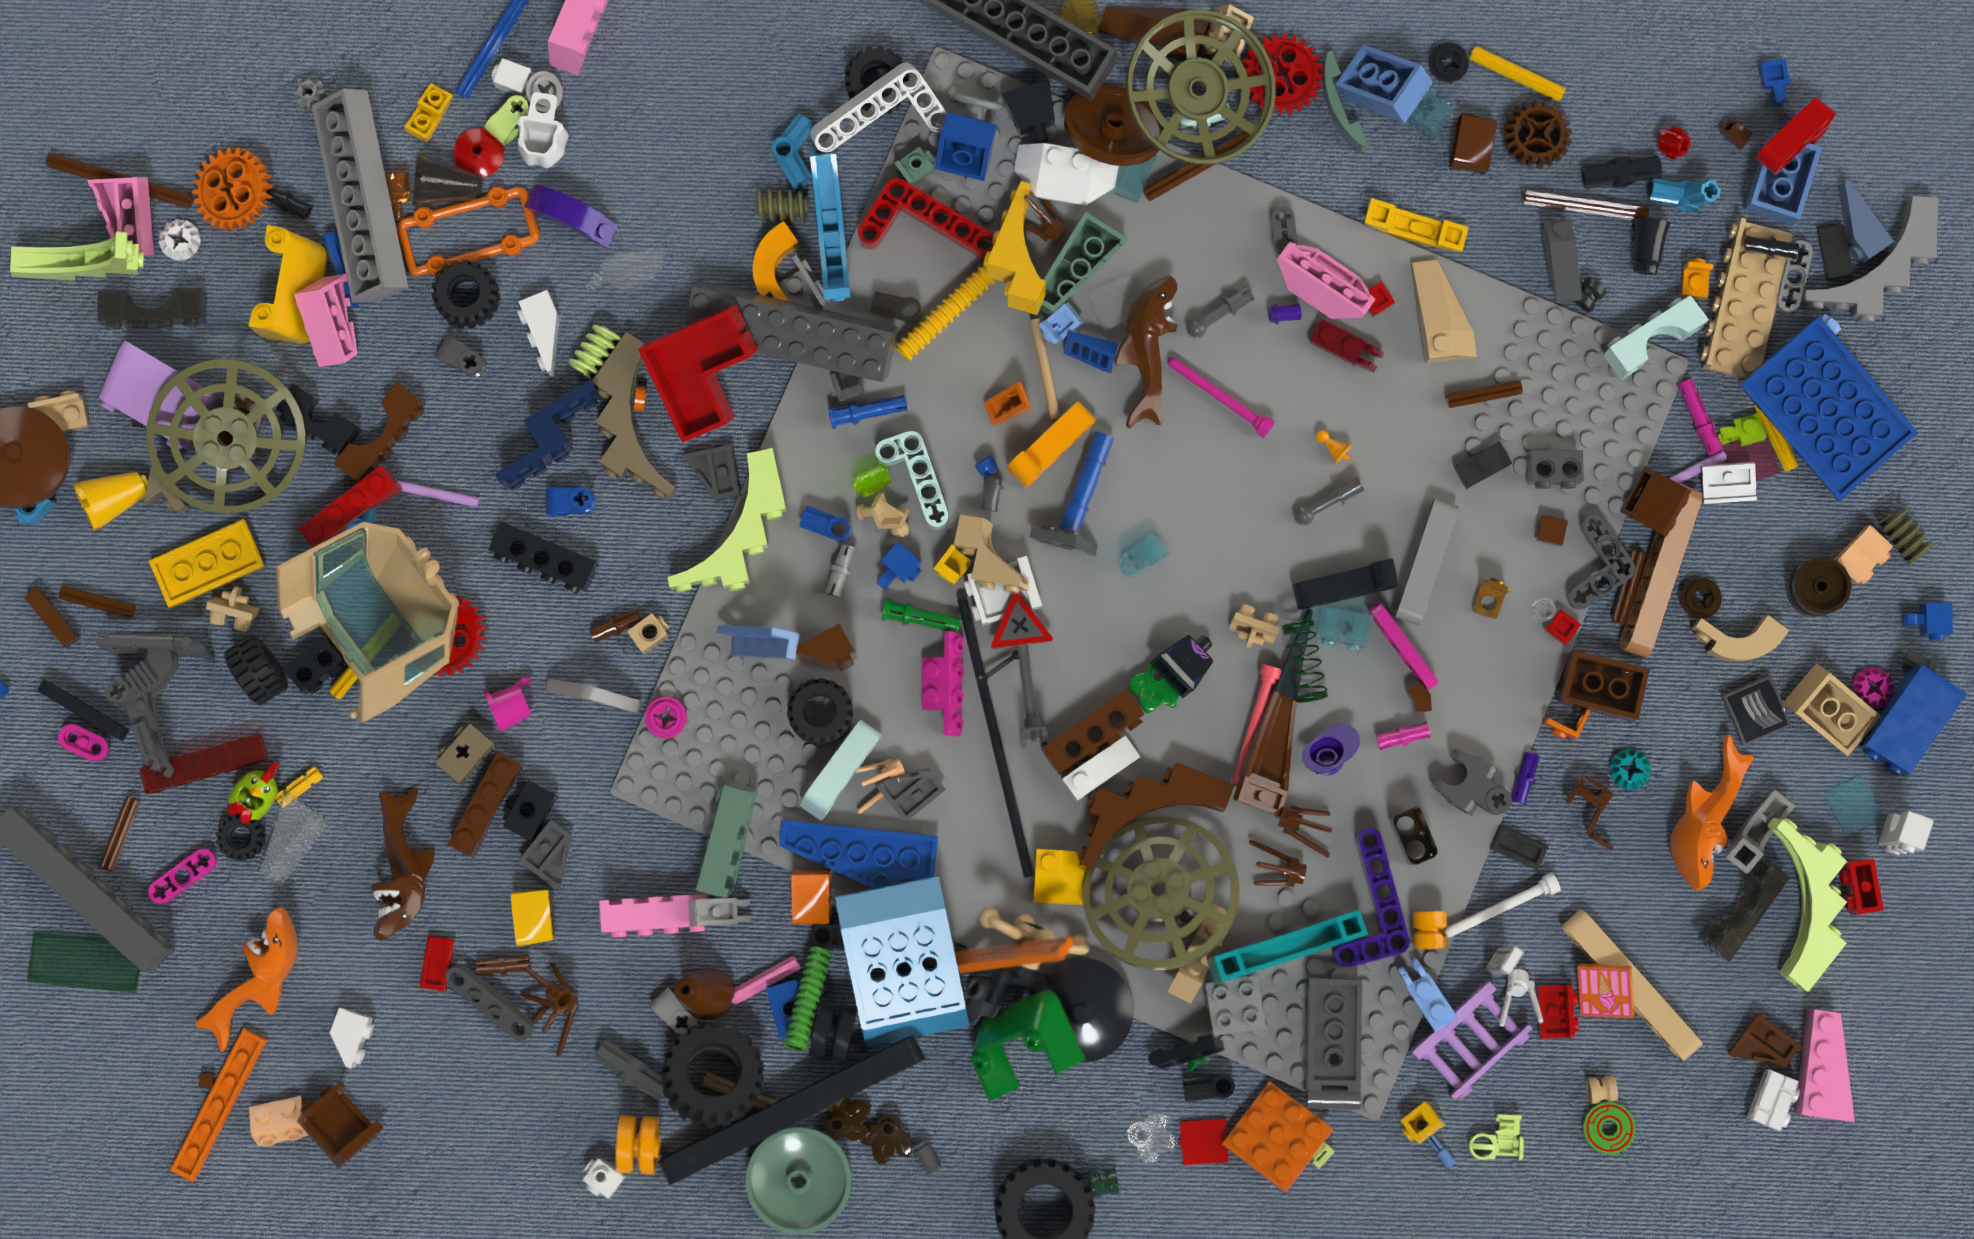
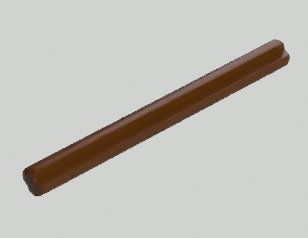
[45,153,194,208]

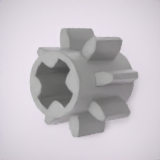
[293,77,328,112]

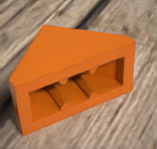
[983,382,1031,426]

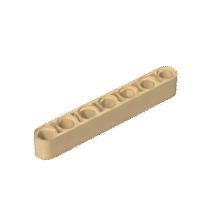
[1561,909,1703,1062]

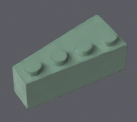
[1040,211,1129,316]
[696,782,758,898]

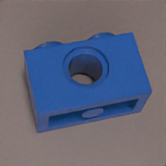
[766,980,814,1039]

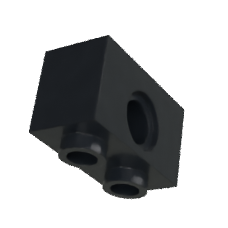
[502,780,558,842]

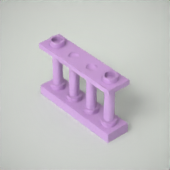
[1409,981,1532,1099]

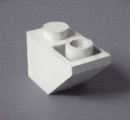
[330,1008,374,1068]

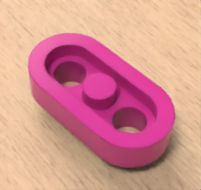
[58,724,110,762]

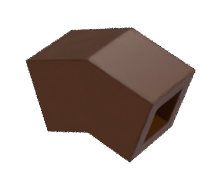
[1719,119,1753,149]
[1406,682,1432,713]

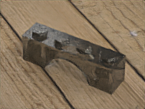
[98,288,207,329]
[1697,856,1790,962]

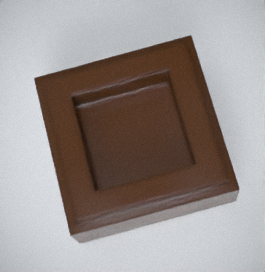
[1536,515,1568,546]

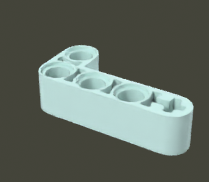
[875,431,949,530]
[800,720,882,821]

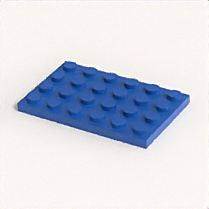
[1739,316,1918,501]

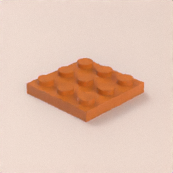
[1222,1081,1333,1193]

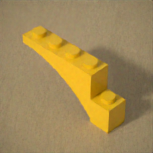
[984,181,1046,315]

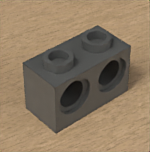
[1527,450,1584,489]

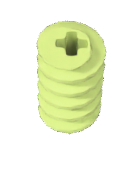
[568,325,621,381]

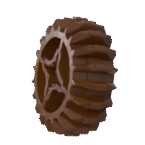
[1502,100,1572,170]

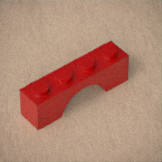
[298,466,403,548]

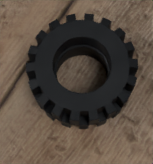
[844,46,909,116]
[431,260,500,329]
[224,634,288,706]
[787,678,854,745]

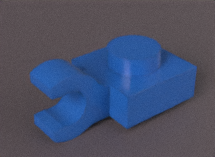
[1759,59,1791,107]

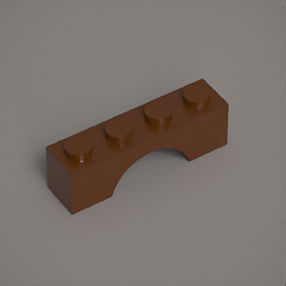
[333,382,425,482]
[447,752,524,858]

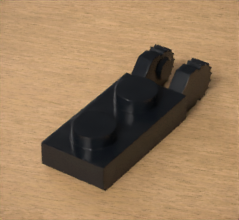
[1148,1034,1225,1069]

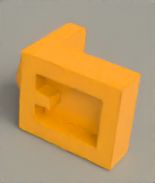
[1680,259,1713,299]

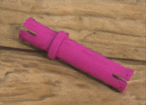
[1677,379,1724,456]

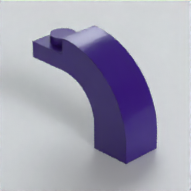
[524,184,618,248]

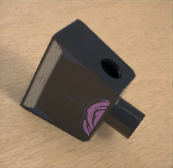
[1149,635,1213,699]

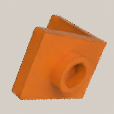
[1542,709,1591,740]

